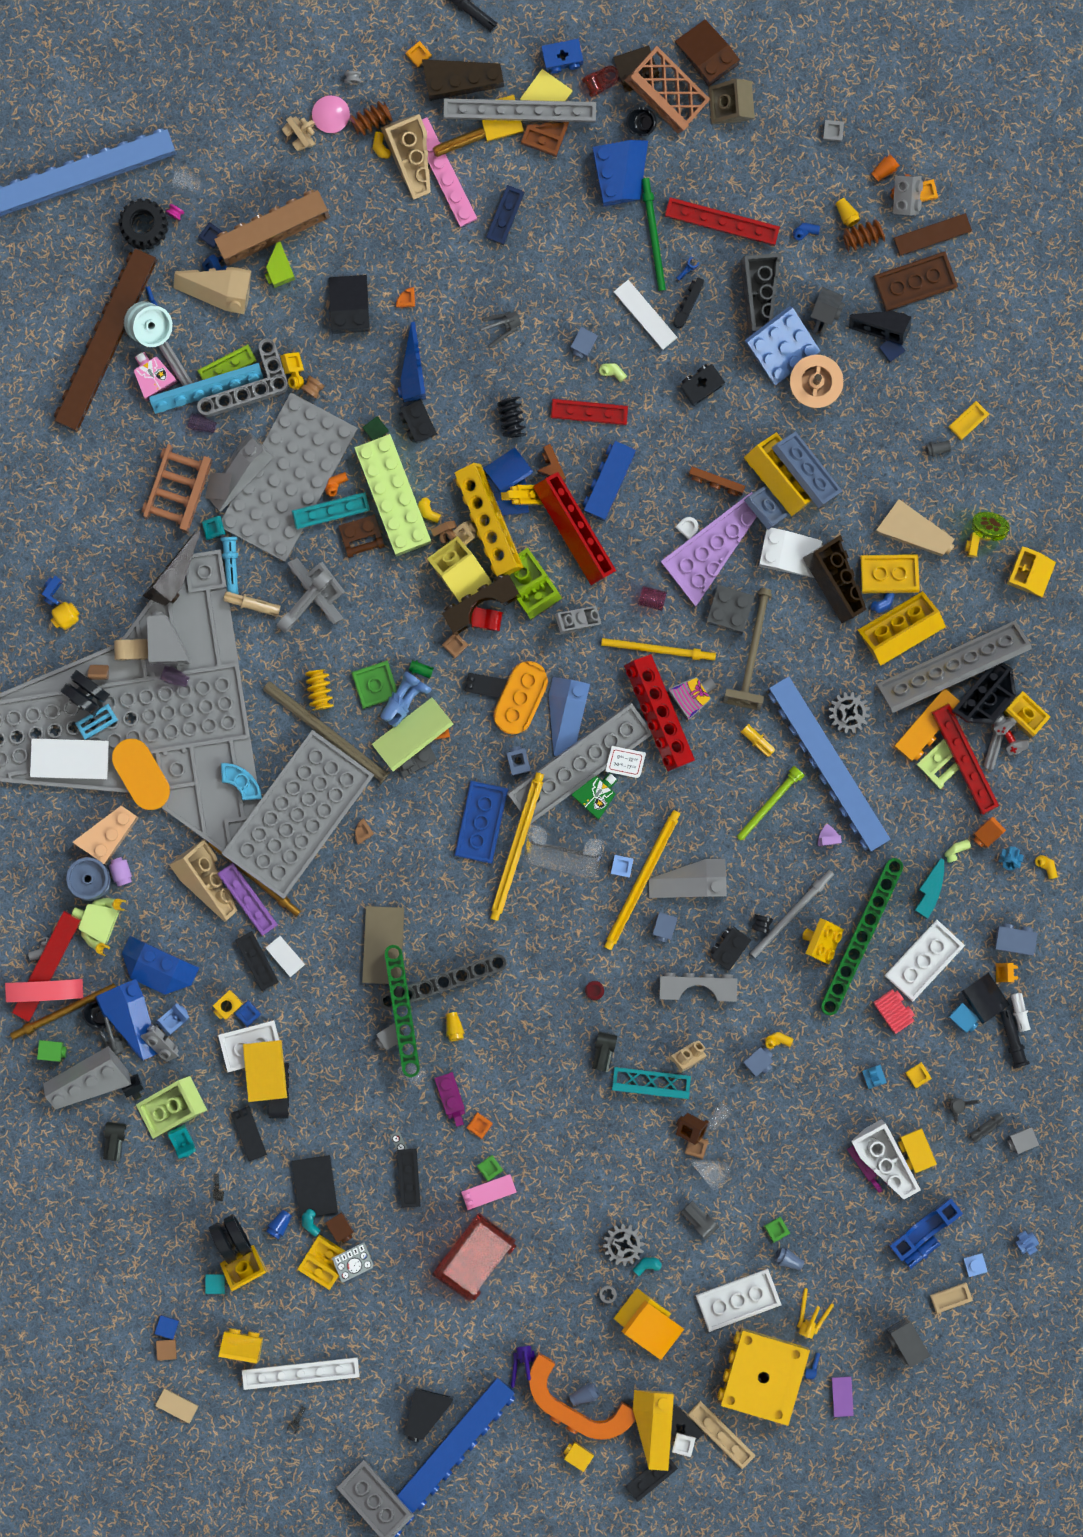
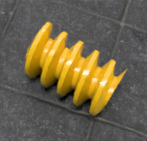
[305,669,334,711]

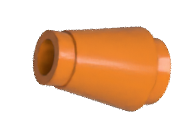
[871,154,900,182]

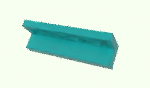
[612,1067,691,1099]

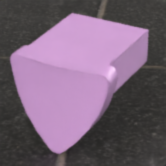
[818,824,842,846]

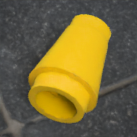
[835,198,860,228]
[446,1012,465,1042]

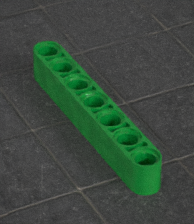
[385,945,420,1077]

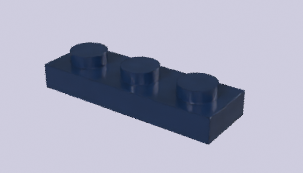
[486,185,525,245]

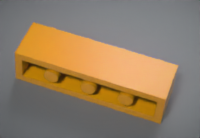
[894,689,960,762]

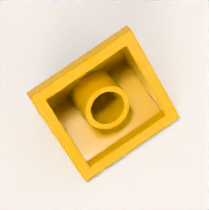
[1004,691,1050,739]
[220,1245,268,1291]

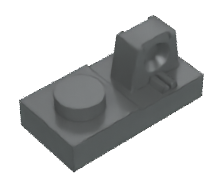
[398,744,437,778]

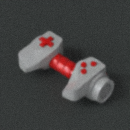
[993,714,1029,756]

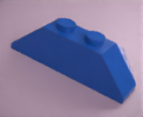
[122,936,199,995]

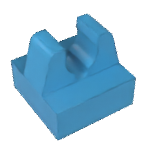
[862,1065,887,1089]

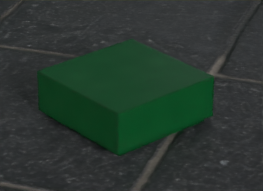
[362,416,389,441]

